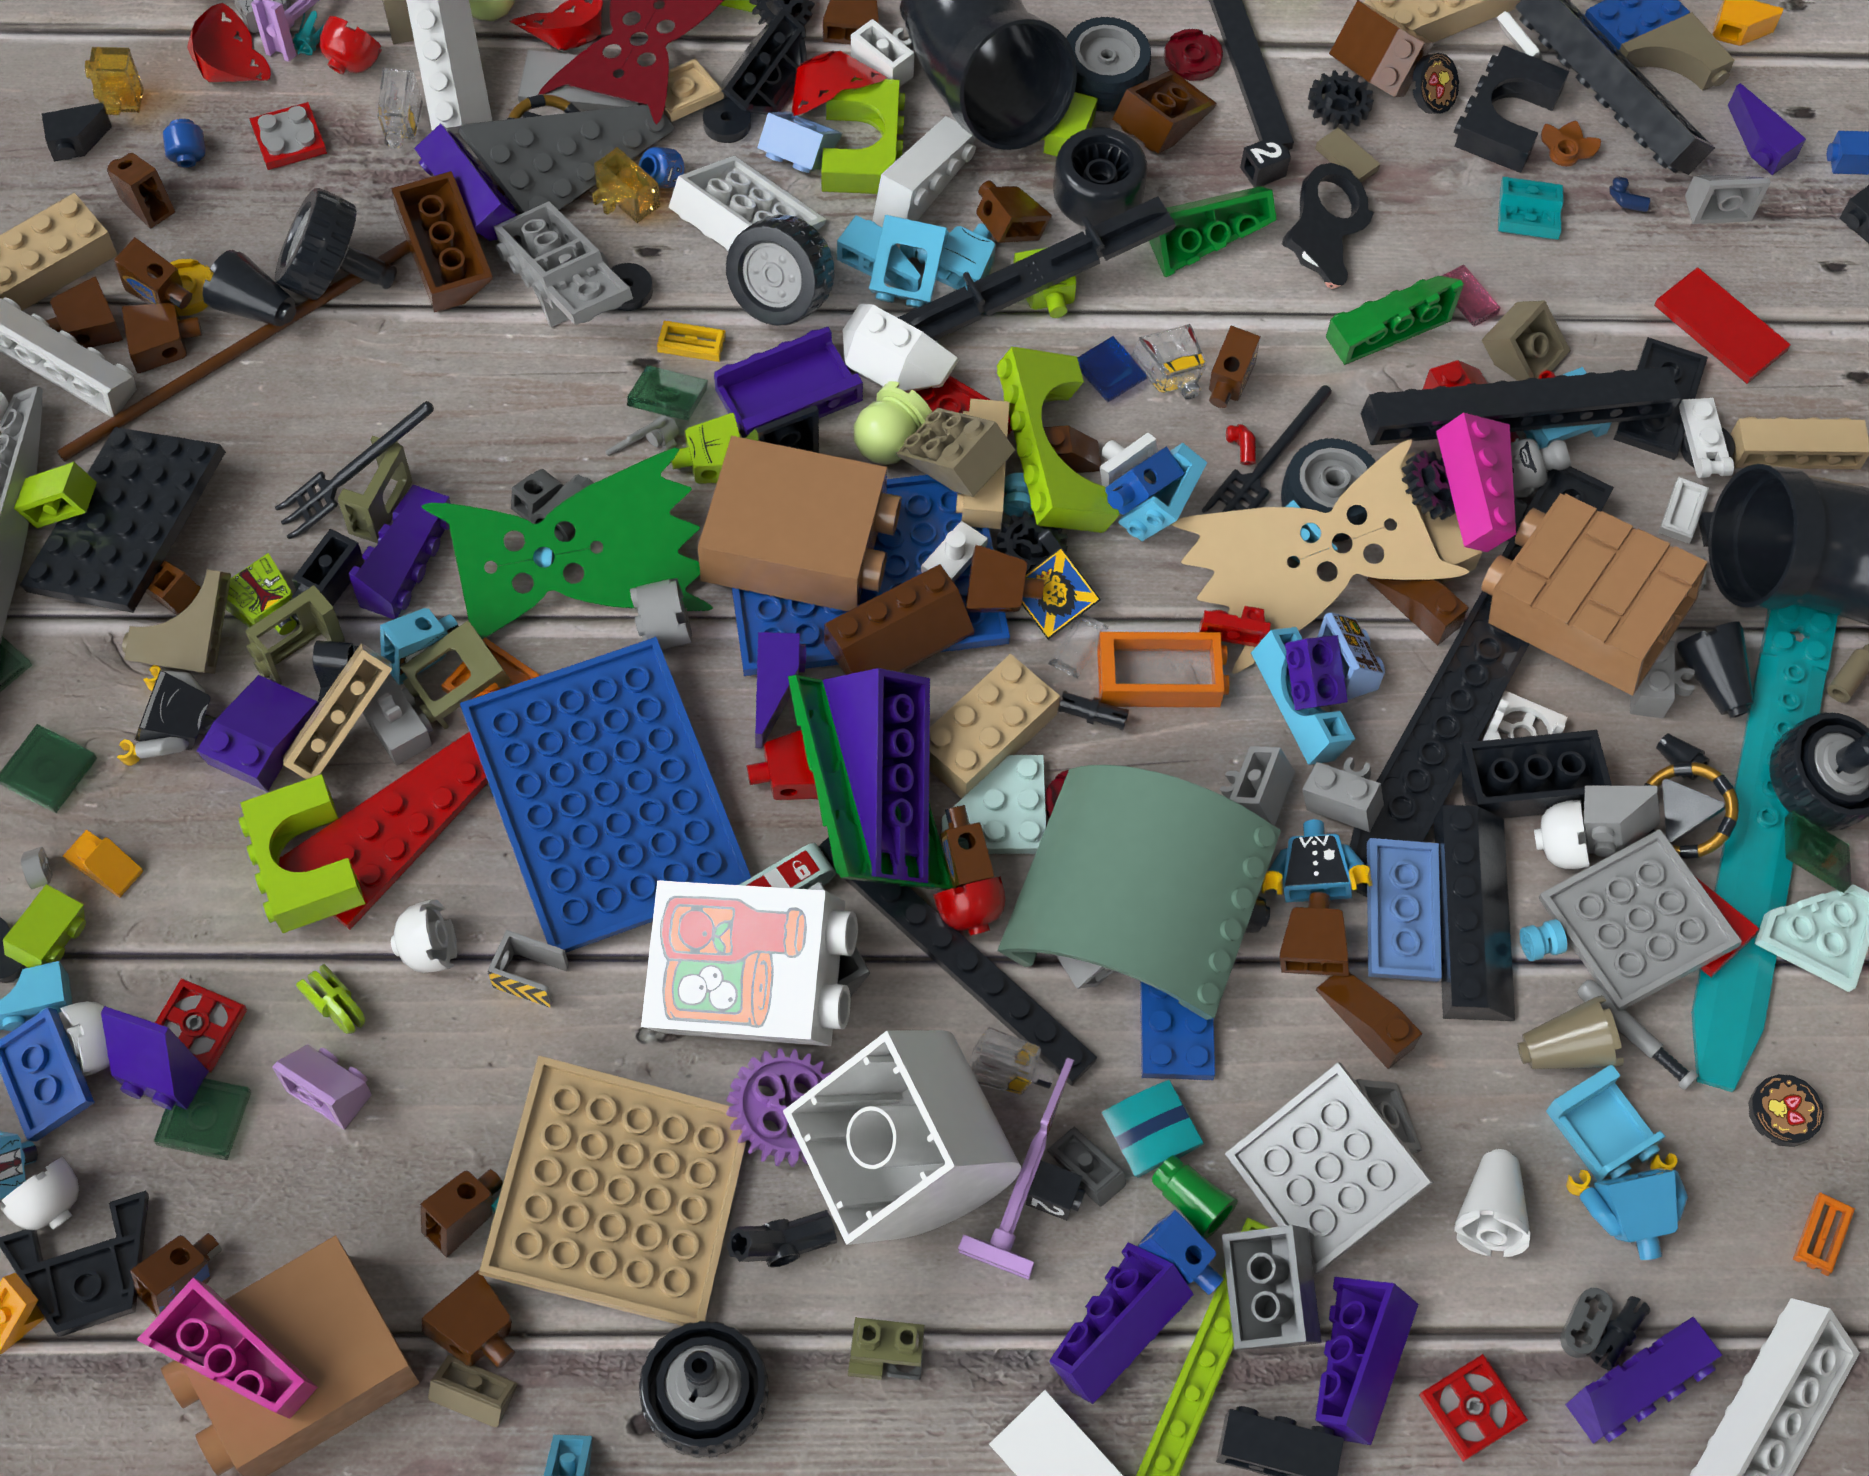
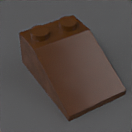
[1329,0,1434,97]
[1112,70,1217,154]

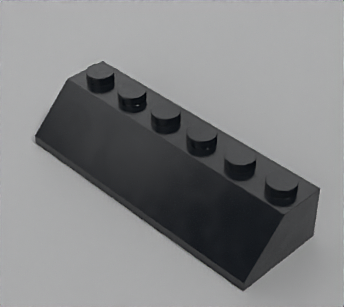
[1434,804,1515,1021]

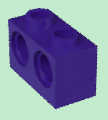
[1285,635,1348,710]

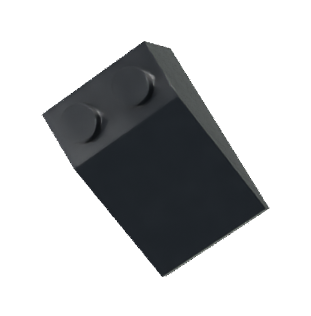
[746,405,819,453]

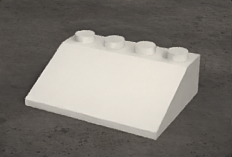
[668,156,826,251]

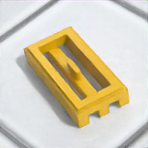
[657,320,726,362]

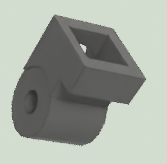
[511,469,563,521]

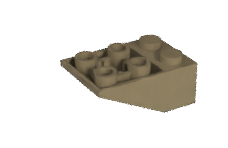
[896,408,1015,497]

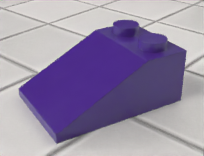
[755,632,806,748]
[197,675,319,792]
[101,1006,209,1110]

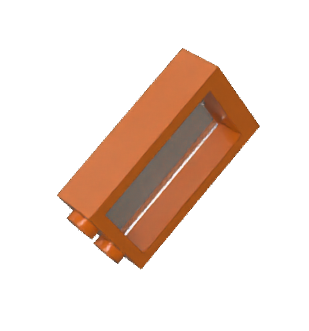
[1097,632,1229,707]

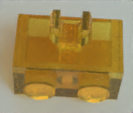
[85,47,144,115]
[592,147,660,223]

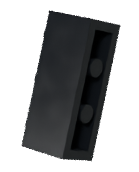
[1216,1406,1344,1476]

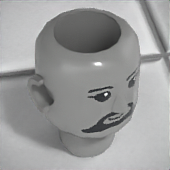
[1511,438,1571,499]

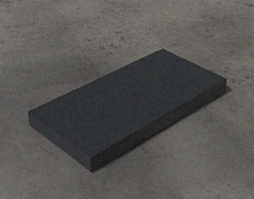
[1613,337,1708,460]

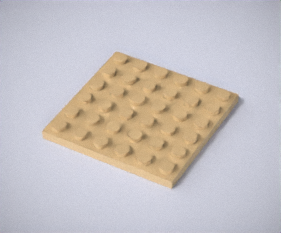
[478,1055,746,1326]

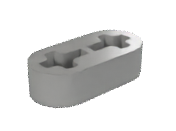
[21,847,53,889]

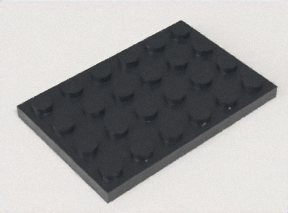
[20,427,226,613]

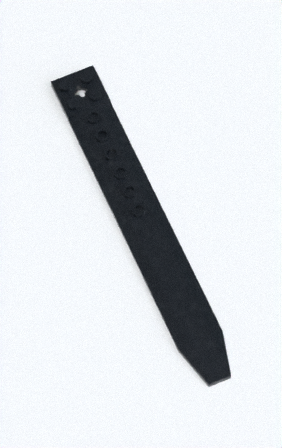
[1349,466,1614,897]

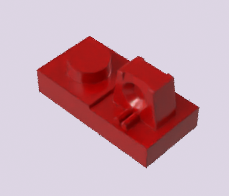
[1199,606,1271,647]

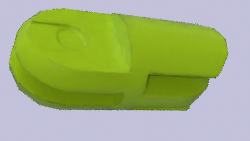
[296,964,365,1034]

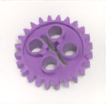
[726,1048,832,1167]

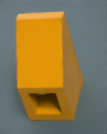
[1712,0,1784,46]

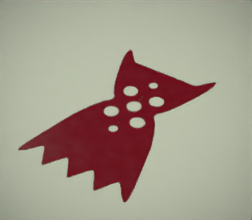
[538,0,724,125]

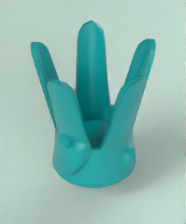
[292,11,325,55]

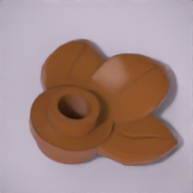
[1541,121,1601,167]

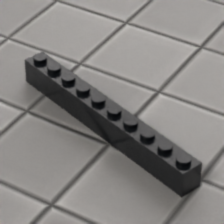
[1360,367,1681,445]

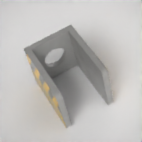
[488,930,569,1007]

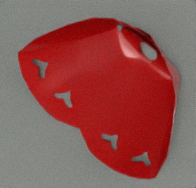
[509,0,603,51]
[187,2,271,82]
[792,50,888,116]

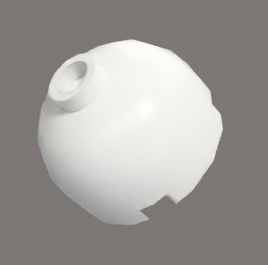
[1534,800,1590,869]
[391,900,457,973]
[59,1001,110,1077]
[0,1157,79,1230]

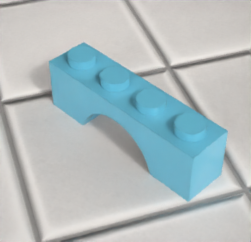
[1251,627,1355,765]
[0,961,73,1031]

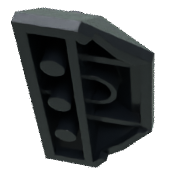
[721,7,807,115]

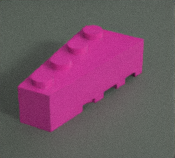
[1436,413,1516,552]
[137,1278,318,1419]

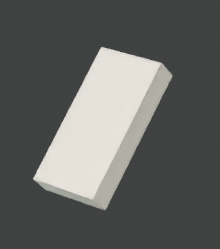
[1497,11,1544,61]
[1658,477,1709,544]

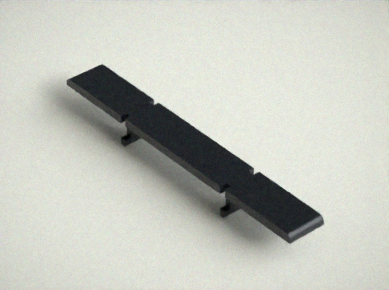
[898,196,1176,341]

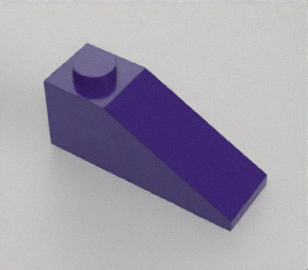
[1727,83,1806,175]

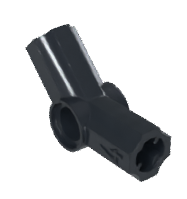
[727,1210,837,1268]

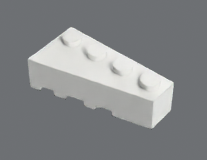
[872,116,976,227]

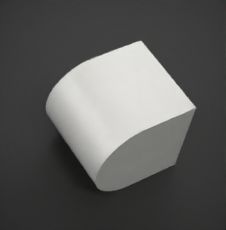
[783,1030,1021,1245]

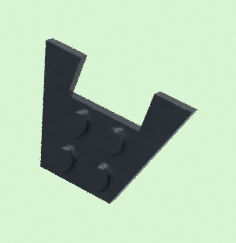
[0,1190,149,1337]

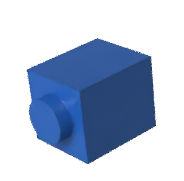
[1826,131,1869,175]

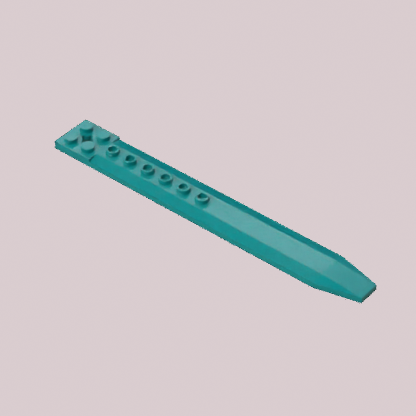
[1691,605,1838,1092]

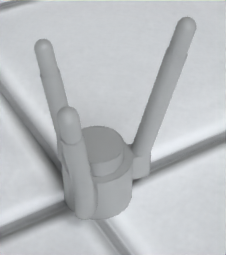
[606,414,679,456]

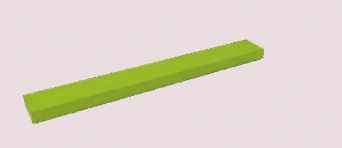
[1136,1217,1270,1476]

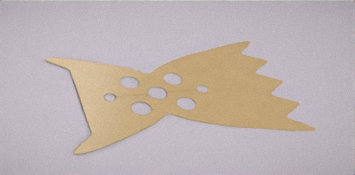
[1170,440,1469,674]

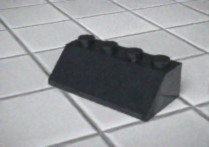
[1462,730,1612,819]

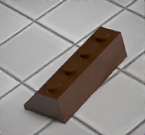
[391,171,493,313]
[824,564,974,675]

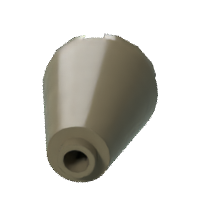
[1517,995,1624,1069]

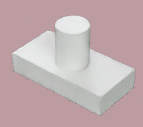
[1100,433,1158,487]
[921,521,988,582]

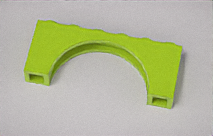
[997,346,1120,533]

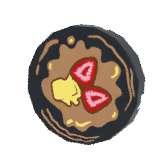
[1412,53,1459,114]
[1748,1074,1824,1147]

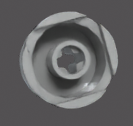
[630,578,692,650]

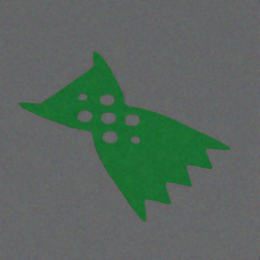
[421,448,713,639]

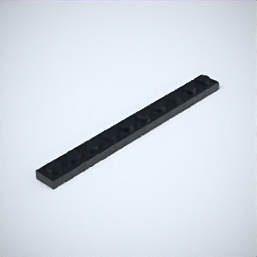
[818,837,1097,1086]

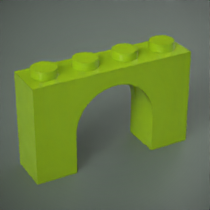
[821,78,905,194]
[238,774,365,933]

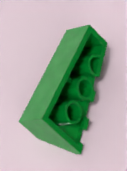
[1149,186,1277,277]
[1326,276,1464,365]

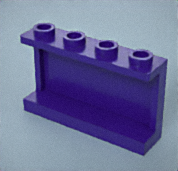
[714,326,863,438]

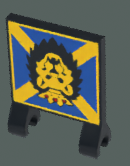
[1022,529,1101,640]

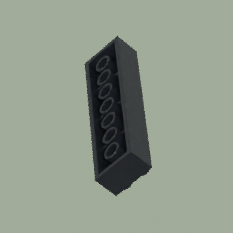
[1515,0,1715,175]

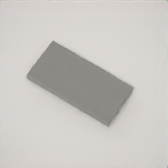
[518,50,647,110]

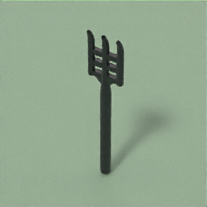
[1202,385,1332,513]
[275,401,434,539]

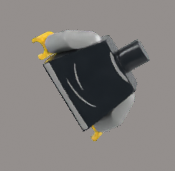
[117,665,217,766]

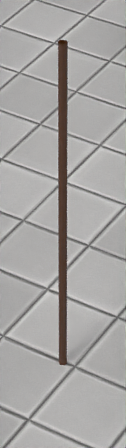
[57,185,506,462]

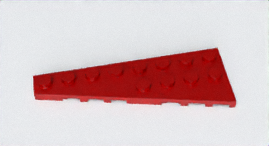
[279,732,488,930]

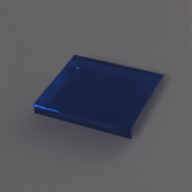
[1077,336,1148,402]

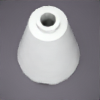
[1454,1149,1531,1257]

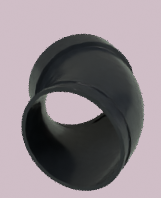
[900,0,1077,150]
[1708,464,1869,625]

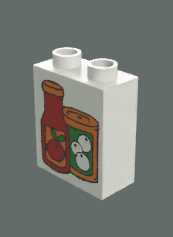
[641,881,858,1046]

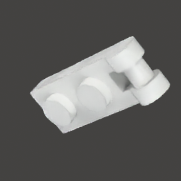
[1679,398,1734,478]

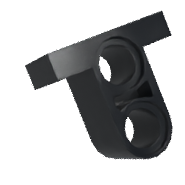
[313,640,359,703]

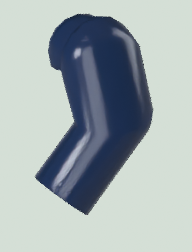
[1609,176,1650,212]

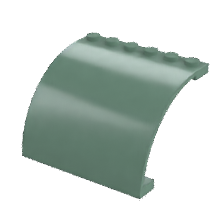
[997,765,1281,1020]

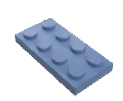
[1367,838,1442,982]

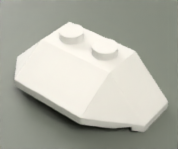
[843,304,959,393]

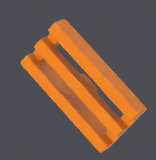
[1793,1192,1855,1276]

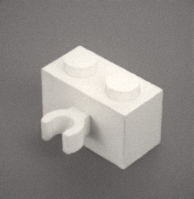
[851,19,914,87]

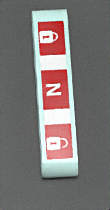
[740,843,836,889]

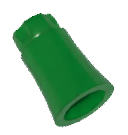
[1152,1155,1238,1239]

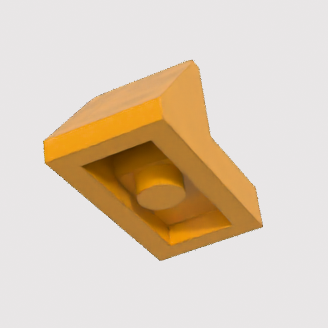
[63,830,143,898]
[0,1272,45,1354]

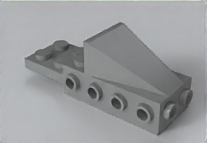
[494,201,633,327]

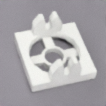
[1482,691,1568,741]

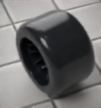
[1053,127,1148,226]

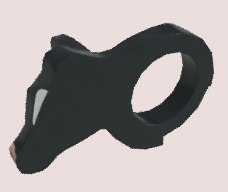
[1282,163,1374,289]

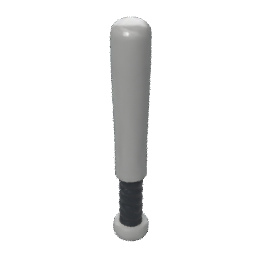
[1577,980,1699,1090]

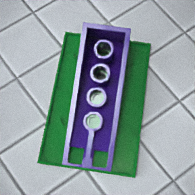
[788,668,953,891]

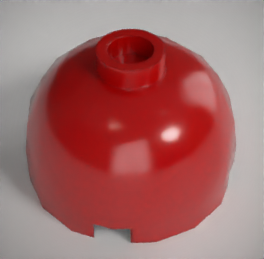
[320,16,382,75]
[933,876,1006,936]

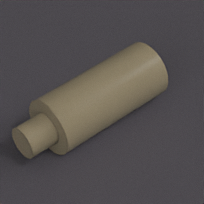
[1827,644,1869,703]

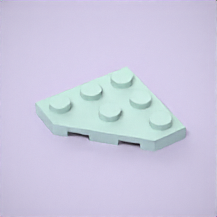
[942,755,1046,854]
[1755,884,1869,992]

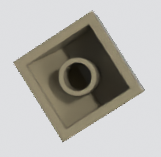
[1481,300,1571,381]

